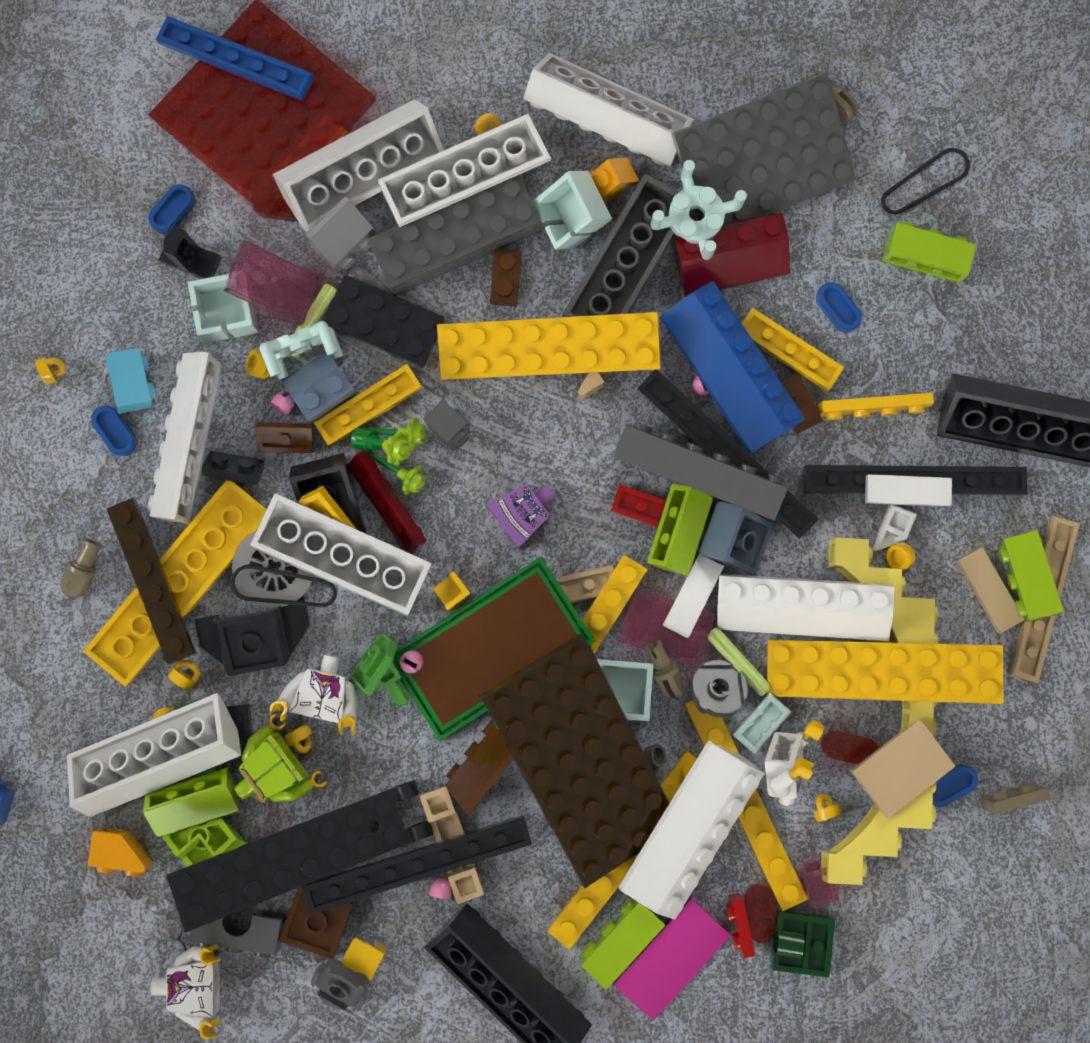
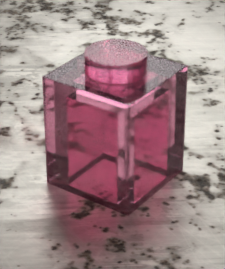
[798,859,840,908]

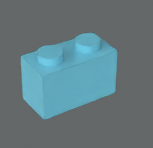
[105,348,156,414]

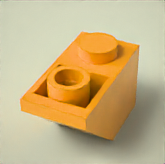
[590,158,639,203]
[87,827,154,876]

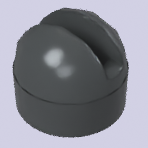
[643,744,666,768]

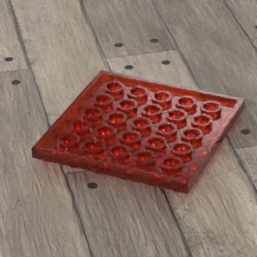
[148,0,376,219]

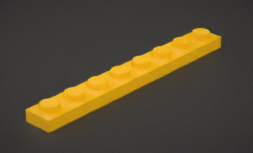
[684,699,808,911]
[547,750,697,950]

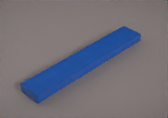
[156,16,315,101]

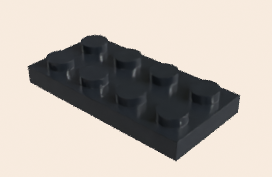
[324,275,445,368]

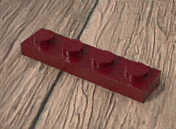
[348,449,427,554]

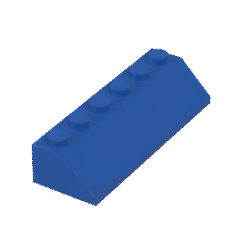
[659,281,805,455]

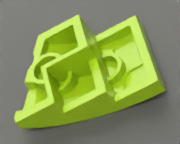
[162,818,247,866]

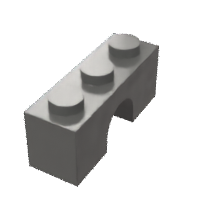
[189,910,286,958]

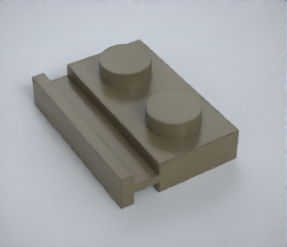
[979,782,1051,814]

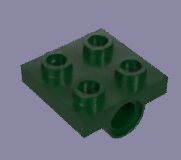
[770,910,835,978]

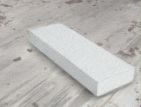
[865,475,952,507]
[663,554,724,638]

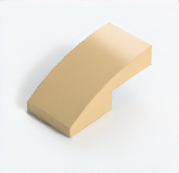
[577,372,607,401]

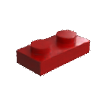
[610,484,667,528]
[725,893,755,958]

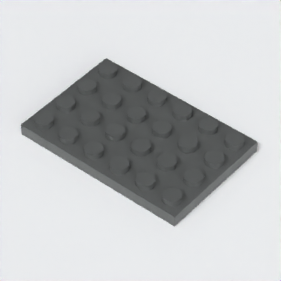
[671,72,856,226]

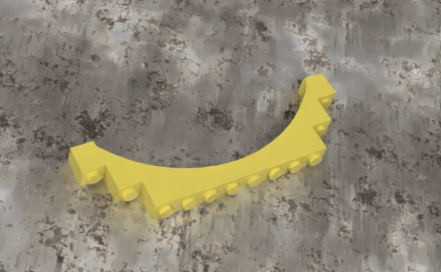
[821,537,938,885]

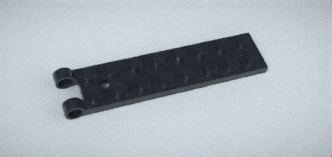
[166,780,433,933]

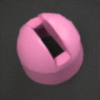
[692,375,710,396]
[270,391,295,416]
[400,651,424,674]
[429,878,453,900]

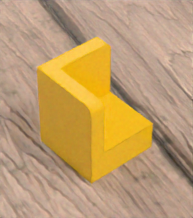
[433,571,472,611]
[342,937,388,980]

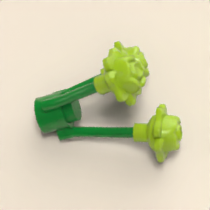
[351,417,426,496]

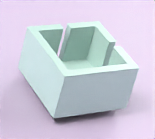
[532,171,612,250]
[188,271,259,343]
[597,659,653,721]

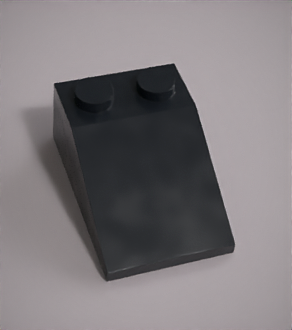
[289,453,367,534]

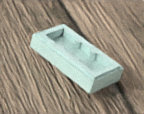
[732,693,791,754]

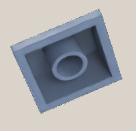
[282,351,358,426]
[699,501,774,576]

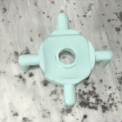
[651,160,747,260]
[259,321,344,380]

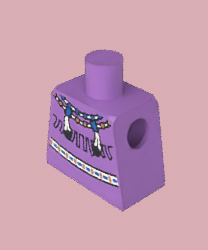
[487,484,557,549]

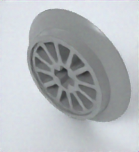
[232,531,314,608]

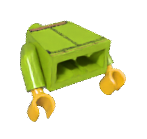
[234,714,327,802]

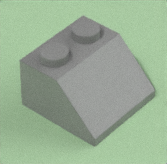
[306,196,376,274]

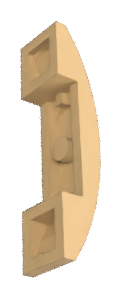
[420,786,484,904]

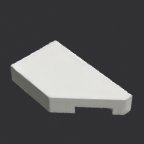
[872,504,917,552]

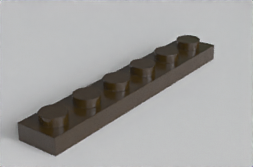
[106,498,197,665]

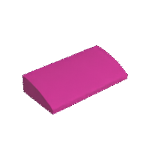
[613,896,731,1020]

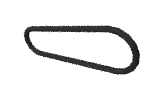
[881,148,970,214]
[231,565,337,607]

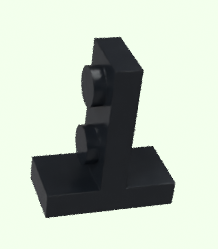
[159,226,222,279]

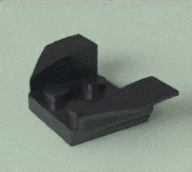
[194,598,310,676]

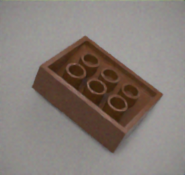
[445,719,514,815]

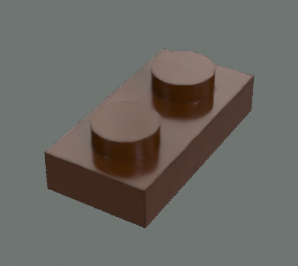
[490,249,522,307]
[780,372,823,434]
[256,422,315,453]

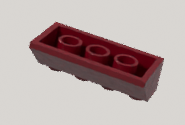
[672,213,790,297]

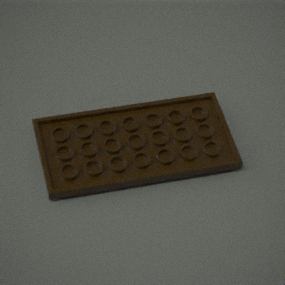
[479,634,670,888]

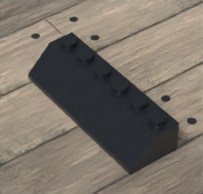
[937,373,1090,467]
[424,903,592,1043]

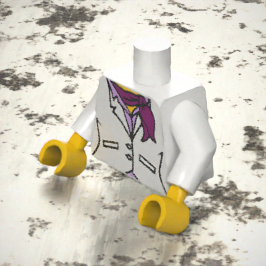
[269,654,360,736]
[765,720,825,806]
[151,944,221,1040]

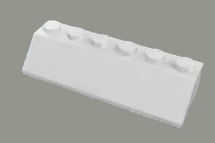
[523,53,694,166]
[272,99,444,232]
[378,114,551,227]
[148,352,222,524]
[250,493,432,616]
[717,574,895,641]
[67,693,241,817]
[618,740,765,919]

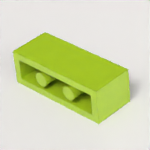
[882,222,977,283]
[647,484,713,576]
[998,530,1064,623]
[143,768,240,837]
[580,898,665,990]

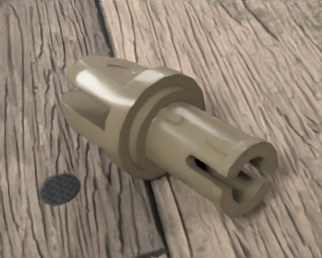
[810,70,858,122]
[60,538,102,598]
[645,640,684,699]

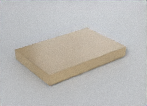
[850,719,955,819]

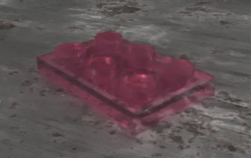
[223,239,319,326]
[618,588,715,667]

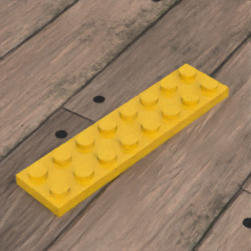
[437,312,661,380]
[83,480,267,687]
[767,640,1004,704]

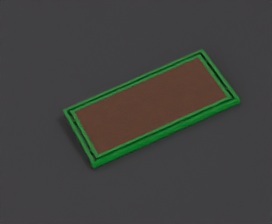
[392,556,596,741]

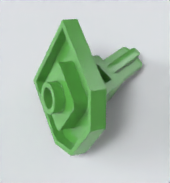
[350,634,411,706]

